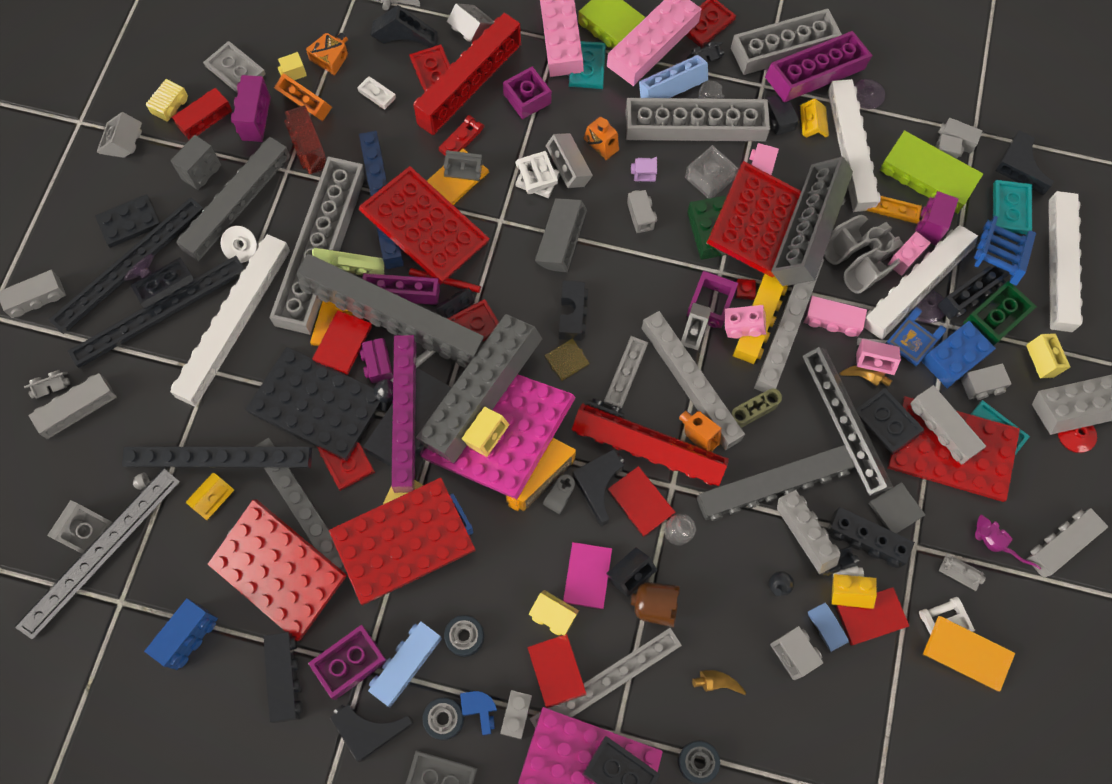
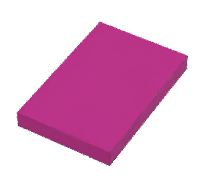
[563,542,612,609]

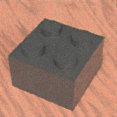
[170,135,221,190]

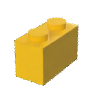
[832,574,877,609]

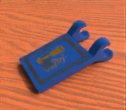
[886,307,947,366]

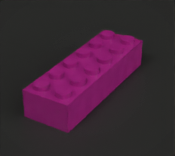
[765,31,873,102]

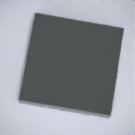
[868,482,925,534]

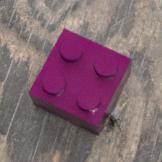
[503,66,552,119]
[915,191,959,246]

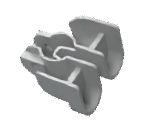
[824,215,904,293]

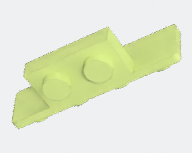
[312,248,384,275]

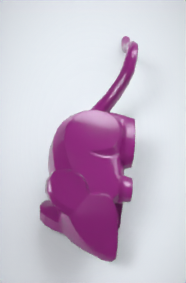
[975,515,1041,569]

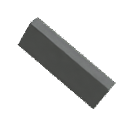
[535,198,587,272]

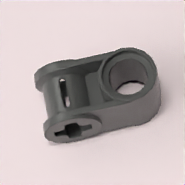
[543,475,575,515]

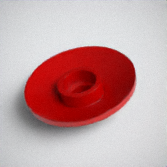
[1058,425,1097,453]

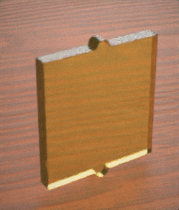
[545,339,590,381]

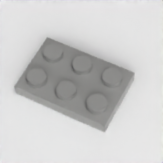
[203,41,266,93]

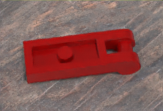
[438,115,484,156]

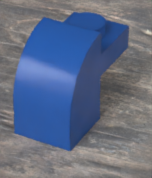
[460,691,497,736]

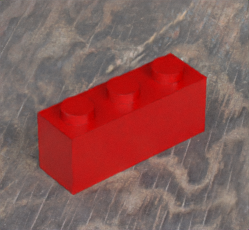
[172,88,232,140]

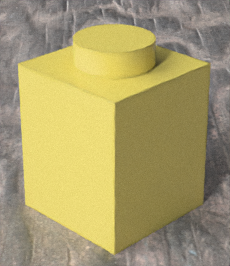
[278,52,307,80]

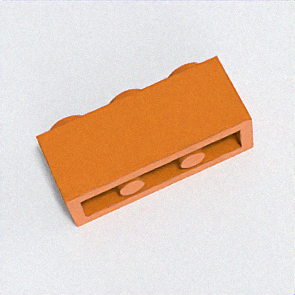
[274,73,332,121]

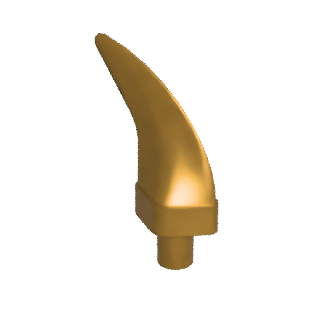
[840,365,893,387]
[692,670,746,695]

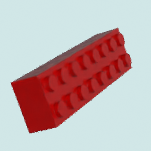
[413,13,521,135]

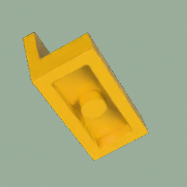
[800,98,829,138]
[186,473,234,520]

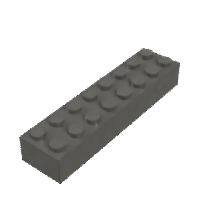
[771,157,853,286]
[416,314,542,463]

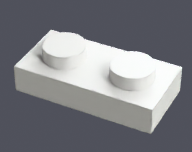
[357,76,396,110]

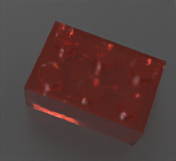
[284,105,327,174]

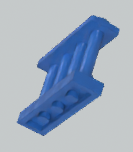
[974,215,1036,286]

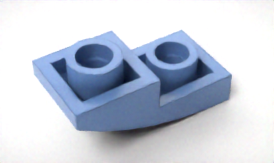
[808,602,849,652]

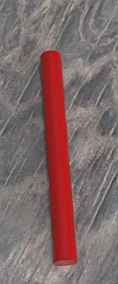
[409,268,481,293]

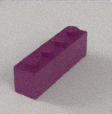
[362,273,440,305]

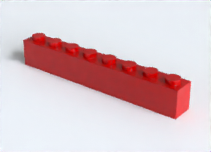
[572,403,729,486]

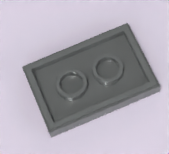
[406,750,478,784]

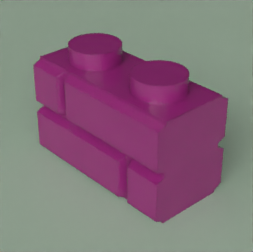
[360,338,393,384]

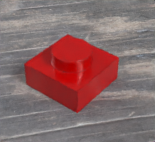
[736,279,756,300]

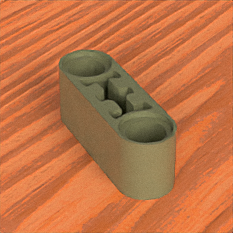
[731,389,782,428]

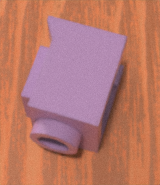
[631,157,657,182]

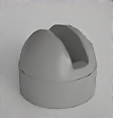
[133,473,150,490]

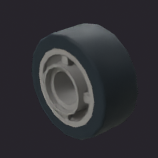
[444,615,484,657]
[423,698,464,740]

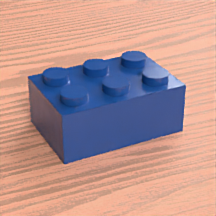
[921,321,996,389]
[144,598,218,670]

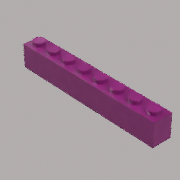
[392,335,416,493]

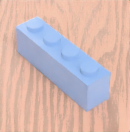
[639,55,708,98]
[368,621,442,708]

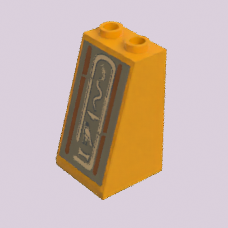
[506,438,576,511]

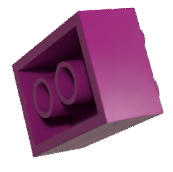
[231,75,271,142]
[308,625,387,700]

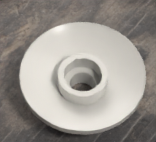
[221,226,257,263]

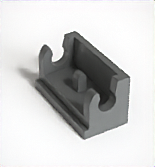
[444,150,483,181]

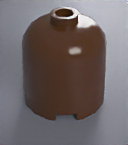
[631,582,680,627]

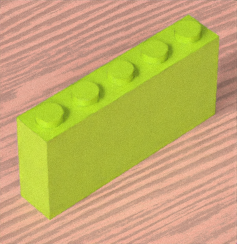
[578,0,646,49]
[880,130,983,214]

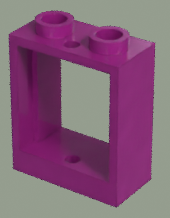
[686,271,738,328]

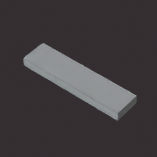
[604,336,648,409]

